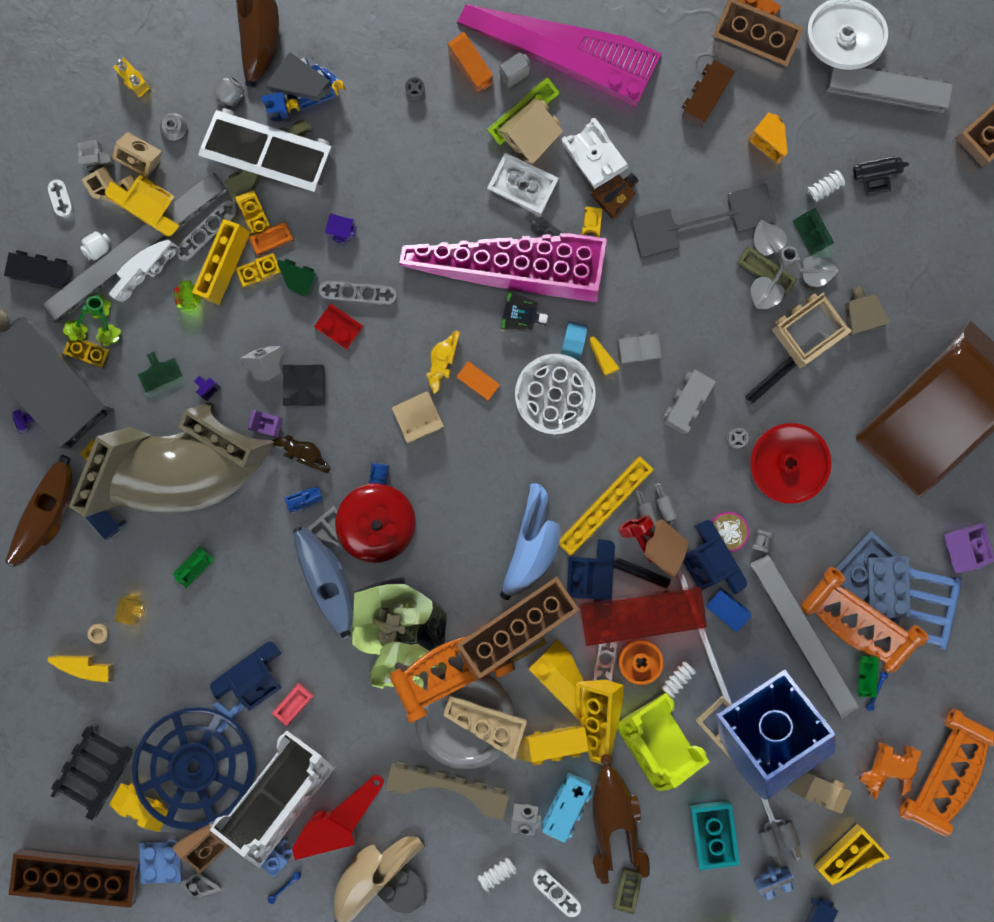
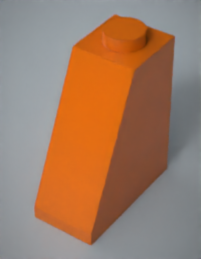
[448,32,493,92]

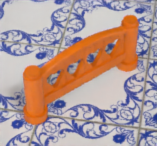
[801,567,929,673]
[390,636,515,724]
[899,708,994,837]

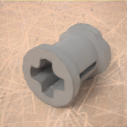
[751,529,774,553]

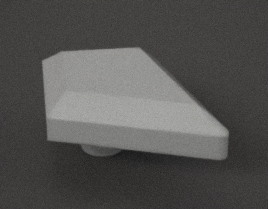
[180,872,222,900]

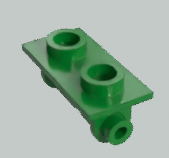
[172,546,215,588]
[857,655,879,698]

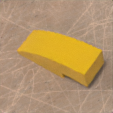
[48,656,113,682]

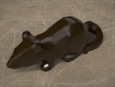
[272,435,331,474]

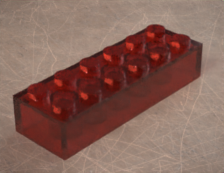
[579,585,707,646]

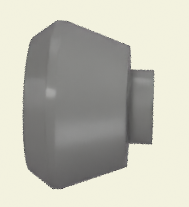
[160,113,187,141]

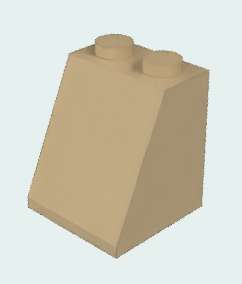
[498,99,563,164]

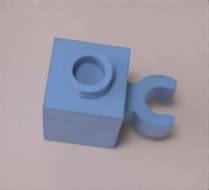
[261,838,293,877]

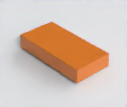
[249,221,294,256]
[456,361,500,401]

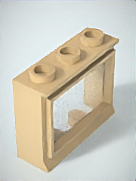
[772,292,852,368]

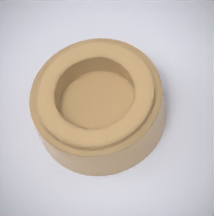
[87,624,109,644]

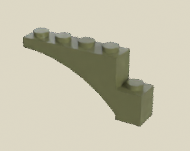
[225,120,313,206]

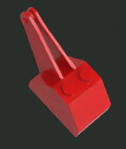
[292,774,384,860]

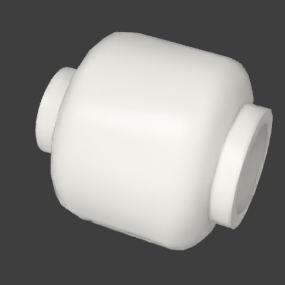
[80,231,111,261]

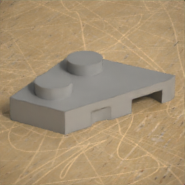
[307,505,344,549]

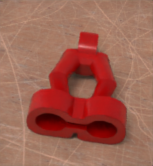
[618,515,654,563]

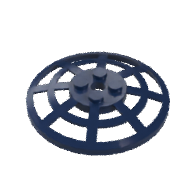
[132,707,255,830]

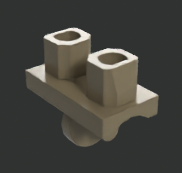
[372,608,405,643]

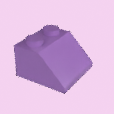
[944,522,994,574]

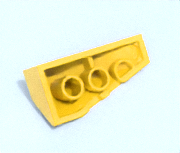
[528,639,584,721]
[576,680,624,765]

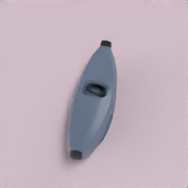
[293,526,353,639]

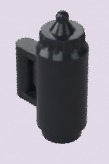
[853,157,909,196]

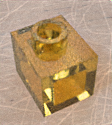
[114,594,145,626]

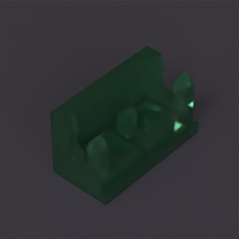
[793,208,834,256]

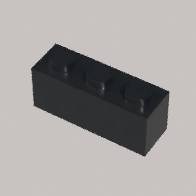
[4,250,73,289]

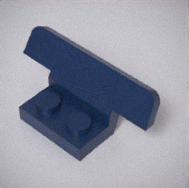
[683,520,747,595]
[567,539,615,619]
[210,642,282,711]

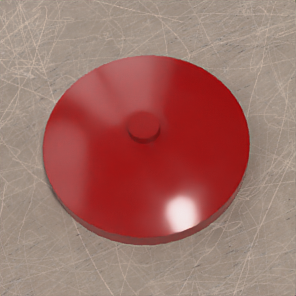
[750,423,832,504]

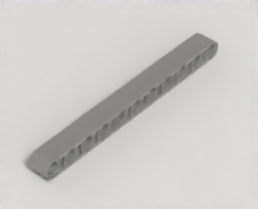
[42,173,227,323]

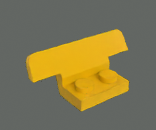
[105,175,180,237]

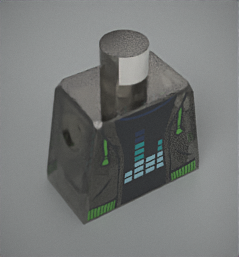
[500,291,548,332]

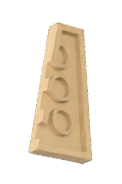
[443,695,527,760]

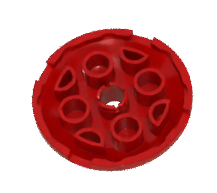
[335,483,416,563]

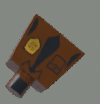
[589,172,639,221]

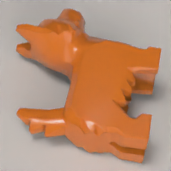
[859,742,921,800]

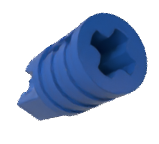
[369,463,389,485]
[284,487,323,514]

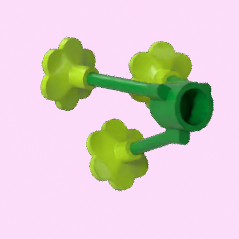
[62,294,121,346]

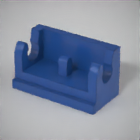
[261,92,291,122]
[706,586,752,632]

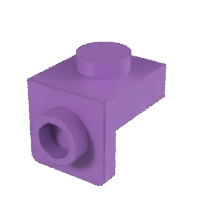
[248,410,283,438]

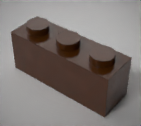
[681,60,735,127]

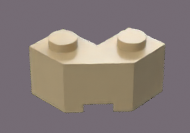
[81,166,135,205]
[790,769,852,814]

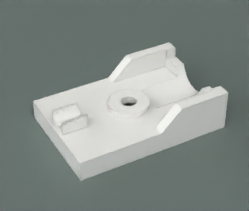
[561,117,628,189]
[487,153,559,217]

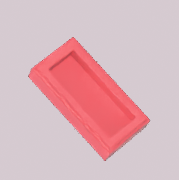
[272,683,314,727]

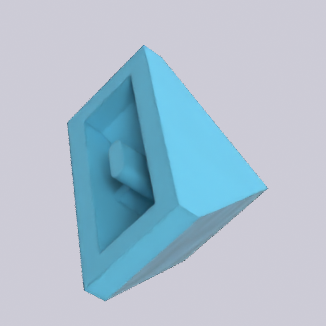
[561,321,588,362]

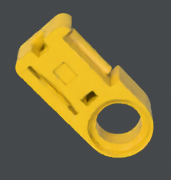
[581,207,602,237]

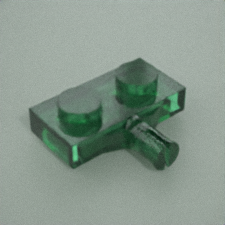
[137,352,183,393]

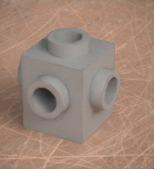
[510,803,541,835]

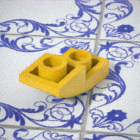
[235,190,271,235]
[235,253,281,288]
[62,339,109,368]

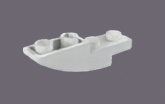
[109,240,179,303]

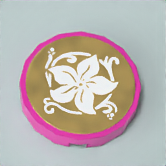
[712,512,749,552]

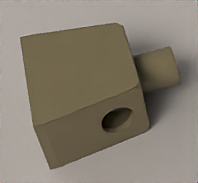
[845,286,890,336]

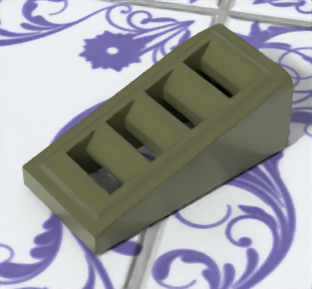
[613,868,642,914]

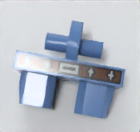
[754,864,795,900]

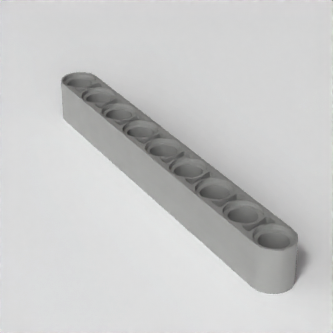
[749,554,859,719]

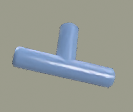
[212,701,245,734]

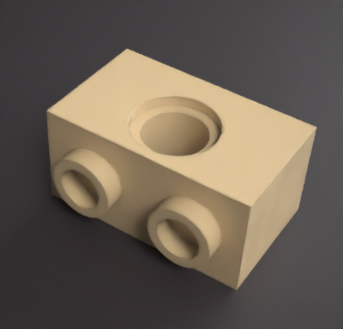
[112,132,162,178]

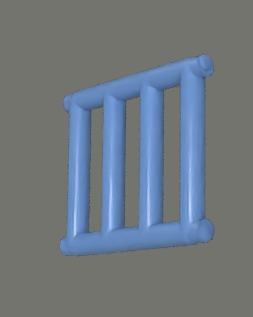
[892,566,962,650]

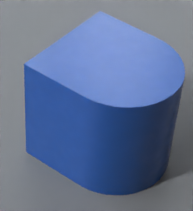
[717,670,836,800]

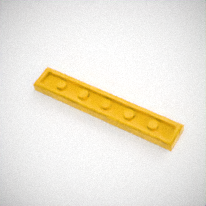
[559,456,654,556]

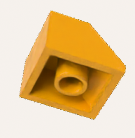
[748,112,788,164]

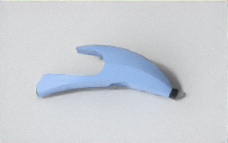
[500,483,561,600]

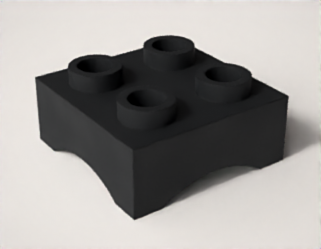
[283,364,325,406]

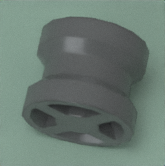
[405,77,425,100]

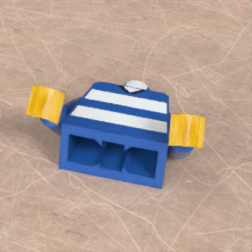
[286,58,347,113]

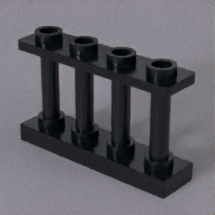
[50,724,137,821]

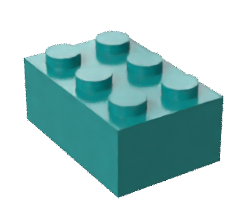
[689,800,740,871]

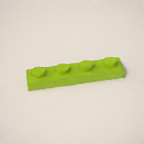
[486,77,560,145]

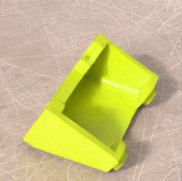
[617,693,709,791]

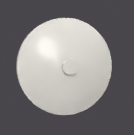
[807,0,888,70]

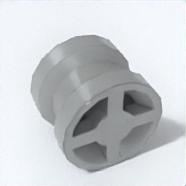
[726,428,749,449]

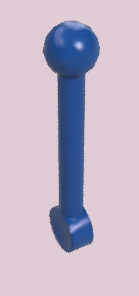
[866,672,888,712]
[268,872,301,904]

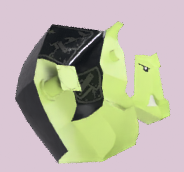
[352,577,447,689]

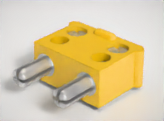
[113,58,150,98]

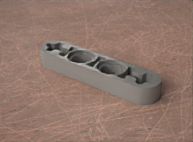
[176,201,238,261]
[319,281,397,305]

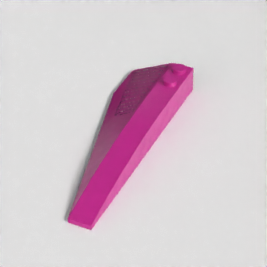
[457,4,662,108]

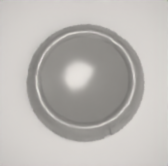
[415,669,515,770]

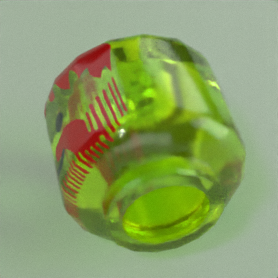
[173,281,201,311]

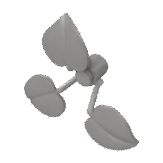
[750,220,839,309]

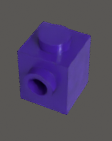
[325,213,357,243]

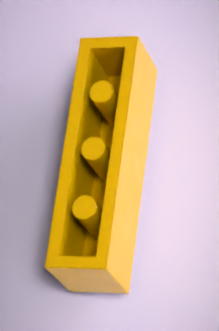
[192,219,251,305]

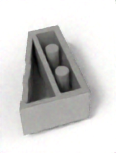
[663,370,716,434]

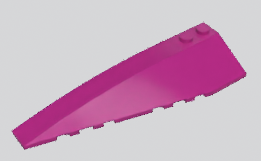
[399,233,607,302]

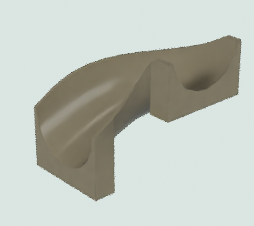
[69,402,274,517]

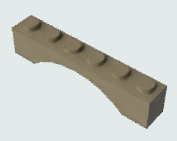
[385,761,509,820]

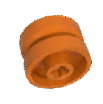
[617,638,664,685]

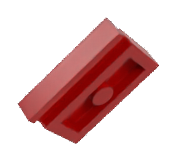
[314,303,364,350]

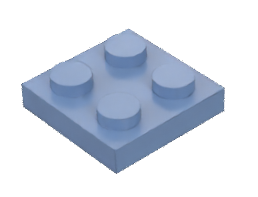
[139,840,182,884]

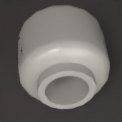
[214,76,244,108]

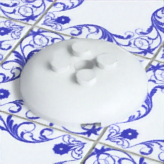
[515,354,596,434]

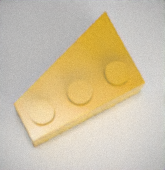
[517,726,588,765]
[814,824,890,885]

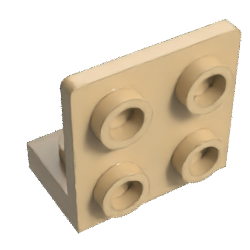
[392,392,445,444]

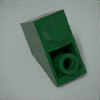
[277,258,318,298]

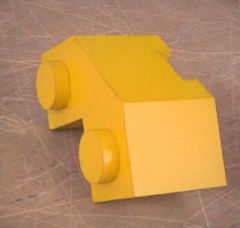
[109,783,169,832]

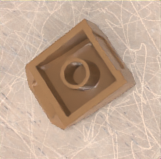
[172,824,229,874]

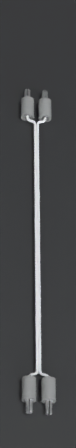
[636,484,801,867]

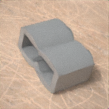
[499,52,531,88]
[617,331,662,364]

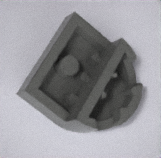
[377,864,427,913]

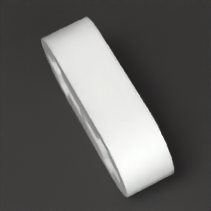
[48,180,74,218]

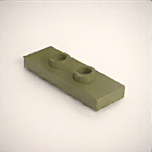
[736,245,798,297]

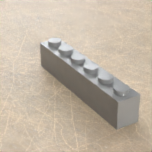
[826,66,953,112]

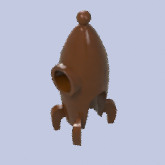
[593,754,650,884]

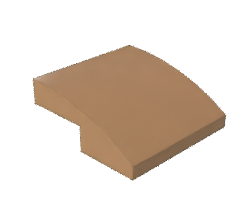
[645,519,689,577]

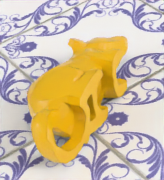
[426,331,461,394]

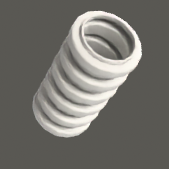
[807,170,845,203]
[661,661,696,698]
[478,858,516,892]

